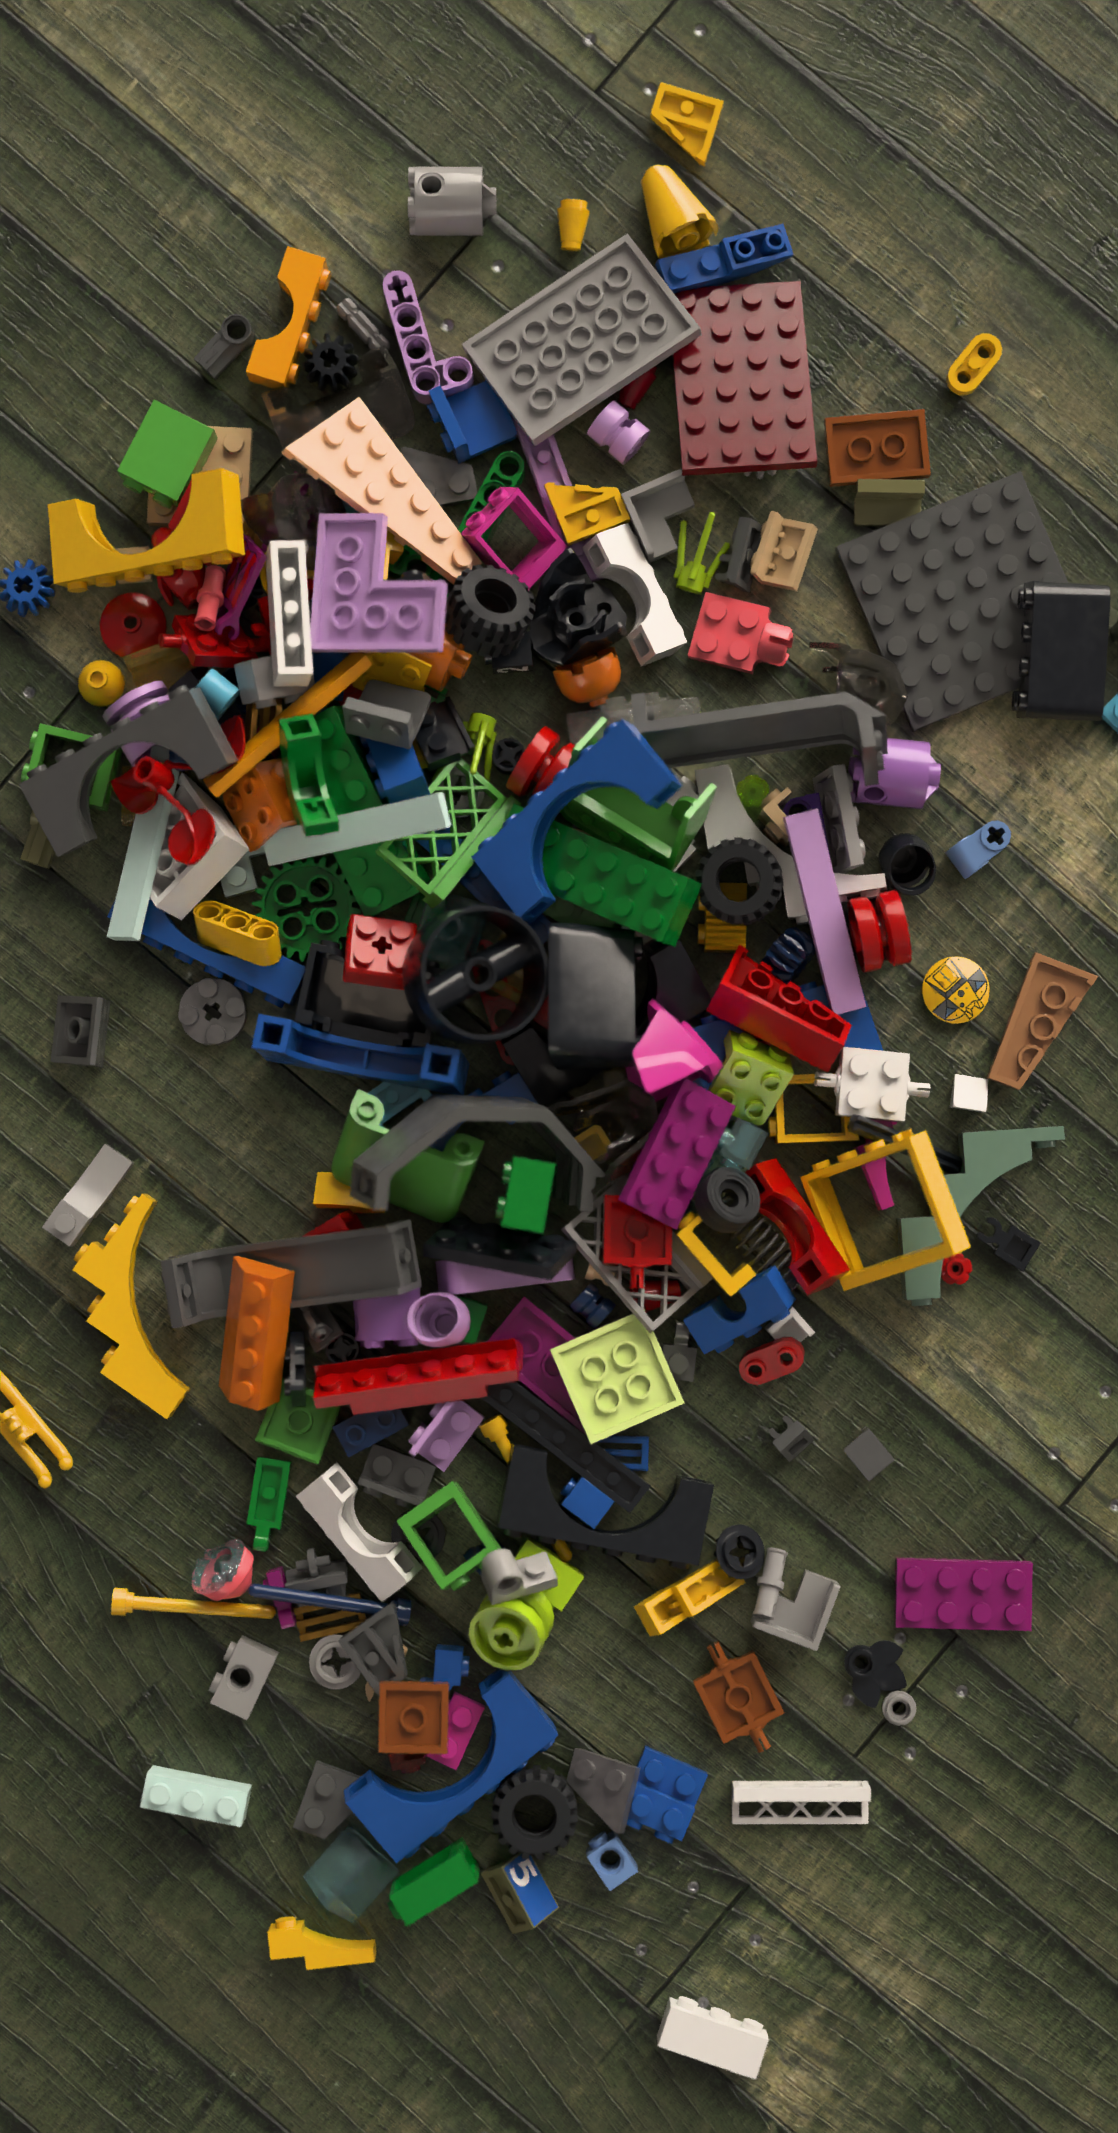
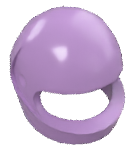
[407,1292,471,1348]

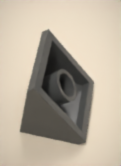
[51,995,111,1068]

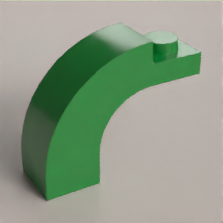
[279,714,339,837]

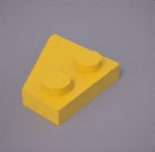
[650,82,724,166]
[544,482,630,546]

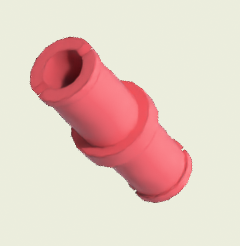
[194,565,226,631]

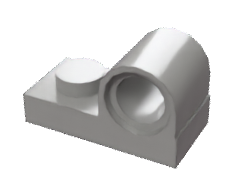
[481,1549,558,1605]

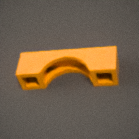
[246,246,331,393]

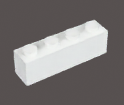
[266,541,313,687]

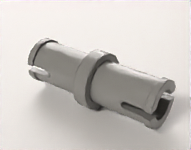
[753,1547,788,1620]

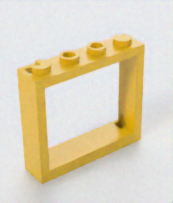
[800,1129,971,1291]

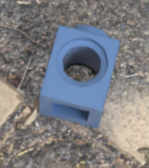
[586,1831,638,1891]

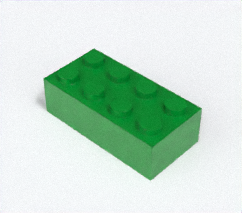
[496,1156,556,1233]

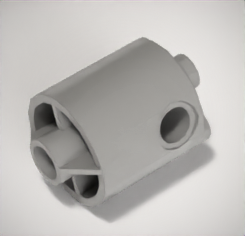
[408,167,496,236]

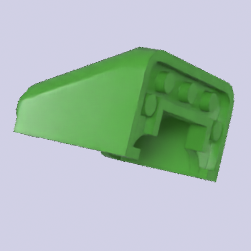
[331,1089,485,1223]

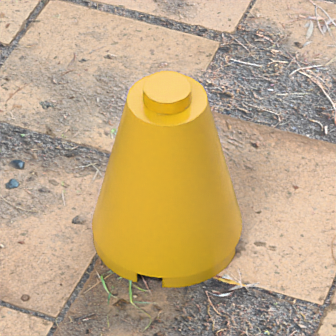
[641,165,718,259]

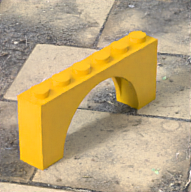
[48,468,245,593]

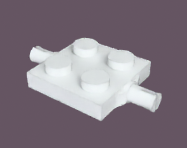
[814,1047,930,1122]

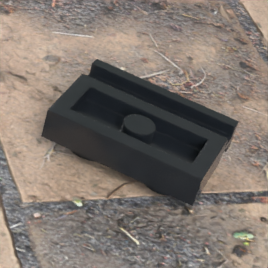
[415,696,475,771]

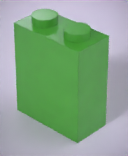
[117,400,218,509]

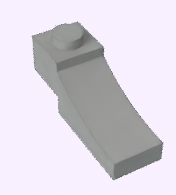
[42,1144,134,1247]

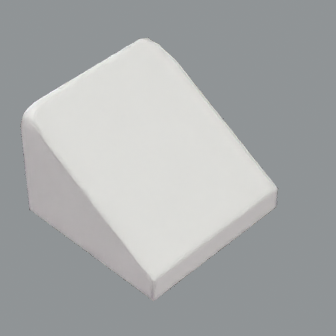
[950,1074,988,1113]

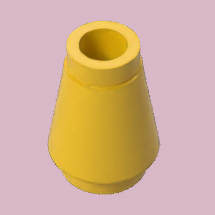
[557,199,590,251]

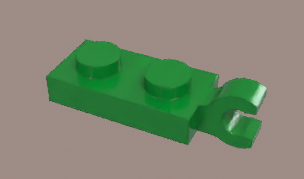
[246,1456,292,1552]

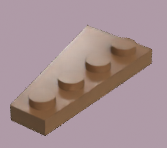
[987,952,1098,1090]

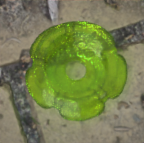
[736,774,769,807]

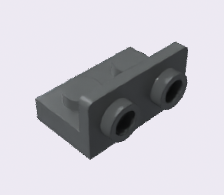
[358,1443,436,1509]

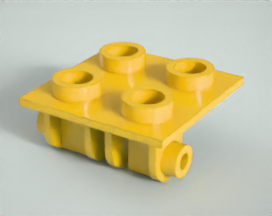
[352,652,432,692]

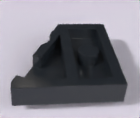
[284,1331,306,1406]

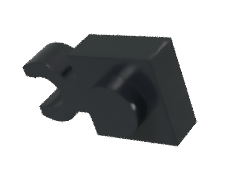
[976,1217,1041,1272]

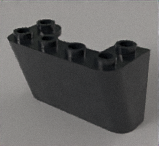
[1012,581,1111,721]

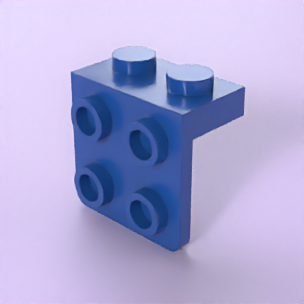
[426,381,517,464]

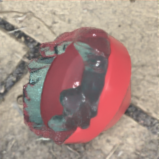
[191,1539,254,1601]

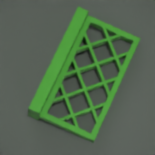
[375,758,521,909]

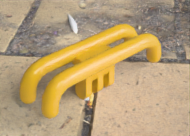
[0,1370,73,1488]

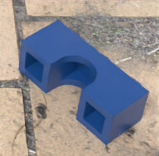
[683,1265,796,1354]

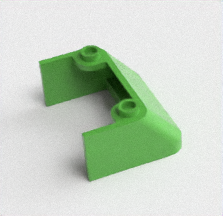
[560,716,717,871]

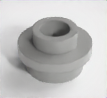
[882,1691,916,1726]

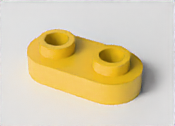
[946,333,1002,396]

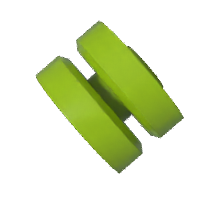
[469,1591,554,1671]

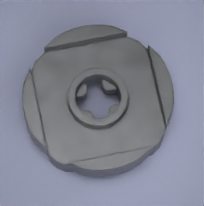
[178,978,247,1045]

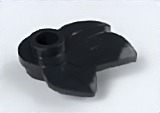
[844,1640,907,1708]

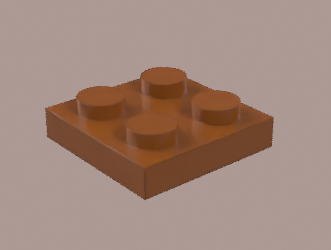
[378,1681,449,1754]

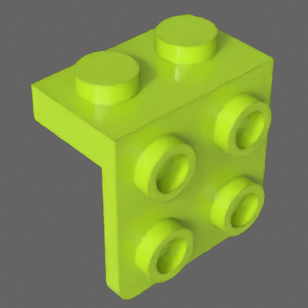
[708,1030,794,1125]

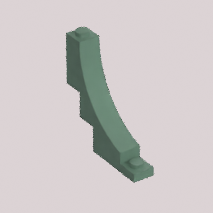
[897,1126,1065,1306]

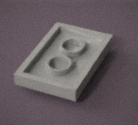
[812,764,866,874]

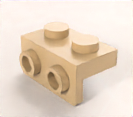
[750,511,818,591]
[758,787,792,848]

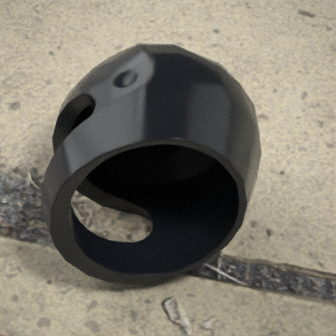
[877,833,936,896]

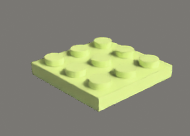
[550,1310,684,1444]

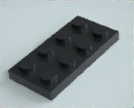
[423,1217,576,1281]

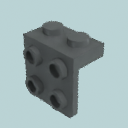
[343,679,431,749]

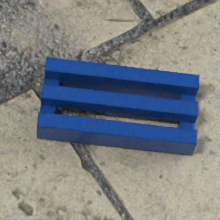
[597,1435,649,1471]

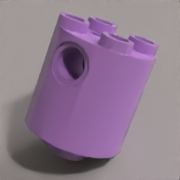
[848,738,941,809]
[353,1288,421,1348]

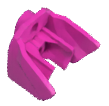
[625,999,723,1109]

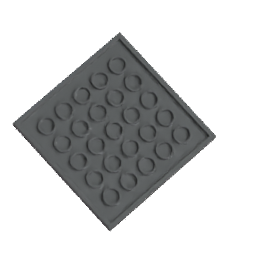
[835,471,1068,732]

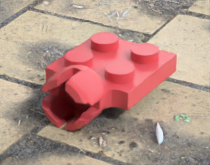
[687,592,793,674]

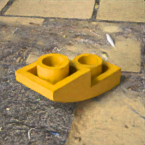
[313,1172,385,1213]

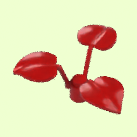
[110,715,246,866]

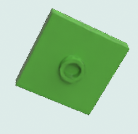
[255,1378,342,1466]

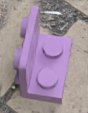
[408,1400,485,1472]

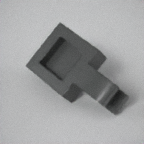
[662,1321,697,1382]

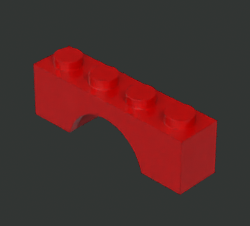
[745,1158,850,1296]

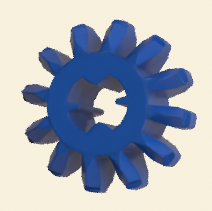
[0,559,55,617]

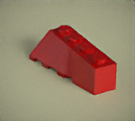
[706,944,852,1073]

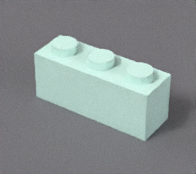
[140,1765,252,1827]

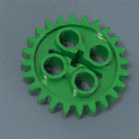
[252,856,362,963]

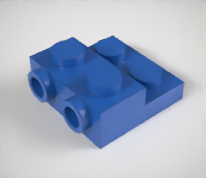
[626,1746,708,1843]

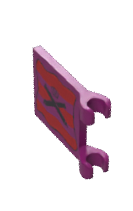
[215,534,267,640]

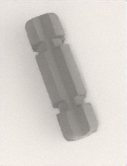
[336,298,390,357]

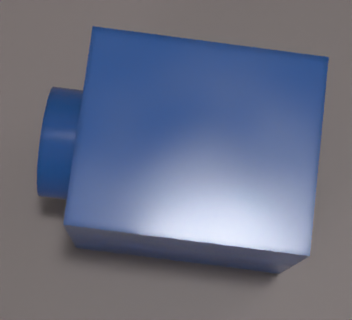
[560,1475,615,1529]

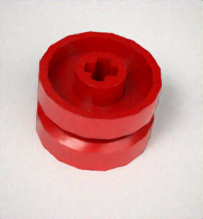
[506,726,576,797]
[847,890,912,973]

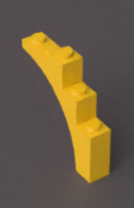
[72,1194,190,1419]

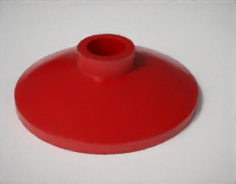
[100,592,167,659]

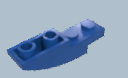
[655,224,794,293]

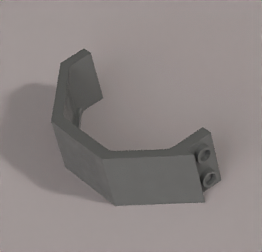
[350,1095,607,1211]

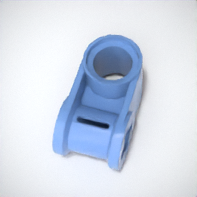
[945,820,1011,879]

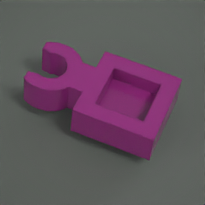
[263,1566,297,1629]

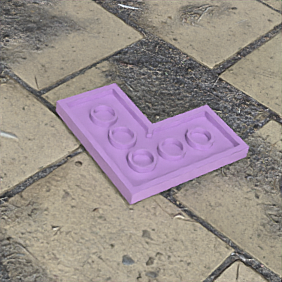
[310,513,448,653]

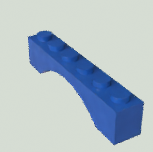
[107,898,306,1008]

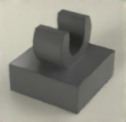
[769,1416,814,1462]

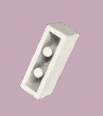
[657,1996,769,2080]

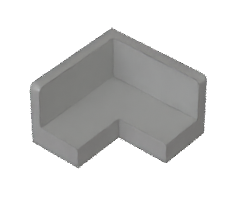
[621,468,695,563]
[750,1569,840,1651]

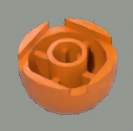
[553,646,621,707]

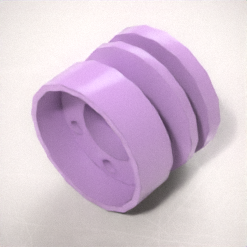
[102,681,170,767]

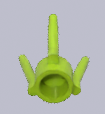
[673,512,730,594]
[432,712,497,782]

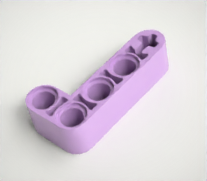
[382,270,473,404]
[435,1257,575,1295]

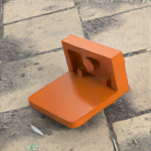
[223,758,297,852]

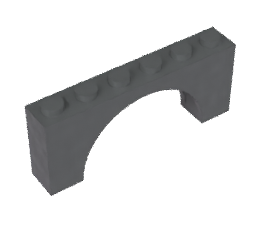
[19,685,239,857]

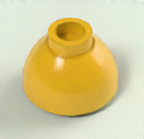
[78,660,125,707]

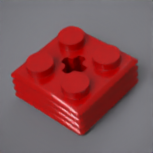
[343,914,417,990]

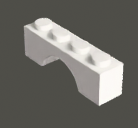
[582,523,687,667]
[296,1462,423,1602]

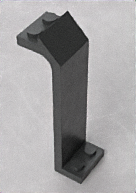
[631,692,888,786]
[160,1219,422,1328]

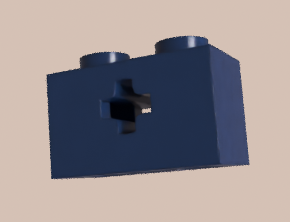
[333,1408,411,1457]

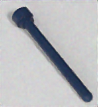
[248,1583,411,1627]

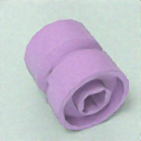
[587,400,650,465]

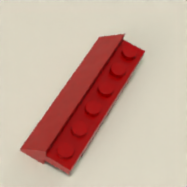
[313,1338,524,1415]

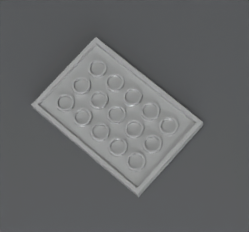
[462,233,702,447]

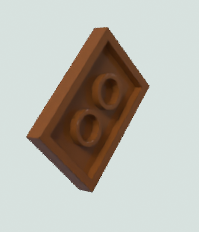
[824,409,931,487]

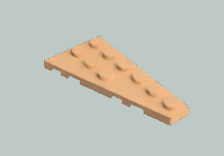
[281,397,482,585]

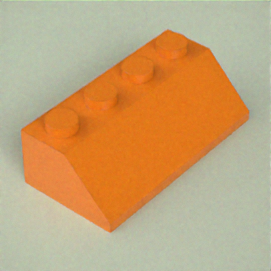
[219,1256,295,1411]

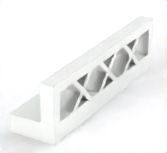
[732,1781,871,1824]

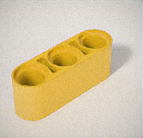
[193,900,282,966]

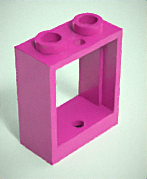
[461,487,568,590]

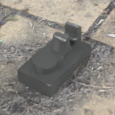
[715,517,762,593]

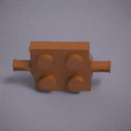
[693,1641,784,1753]

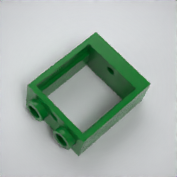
[388,1837,480,1926]

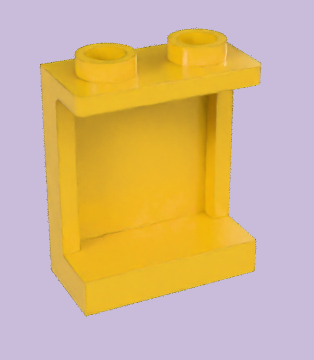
[675,1211,756,1297]

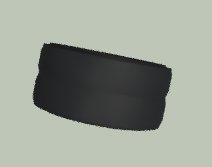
[694,1167,760,1233]

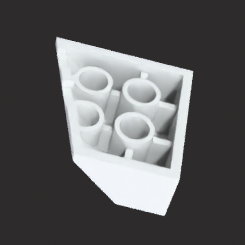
[150,772,250,920]

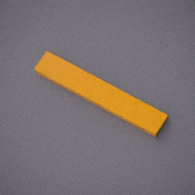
[203,652,372,797]

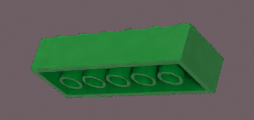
[279,706,431,917]
[507,804,702,947]

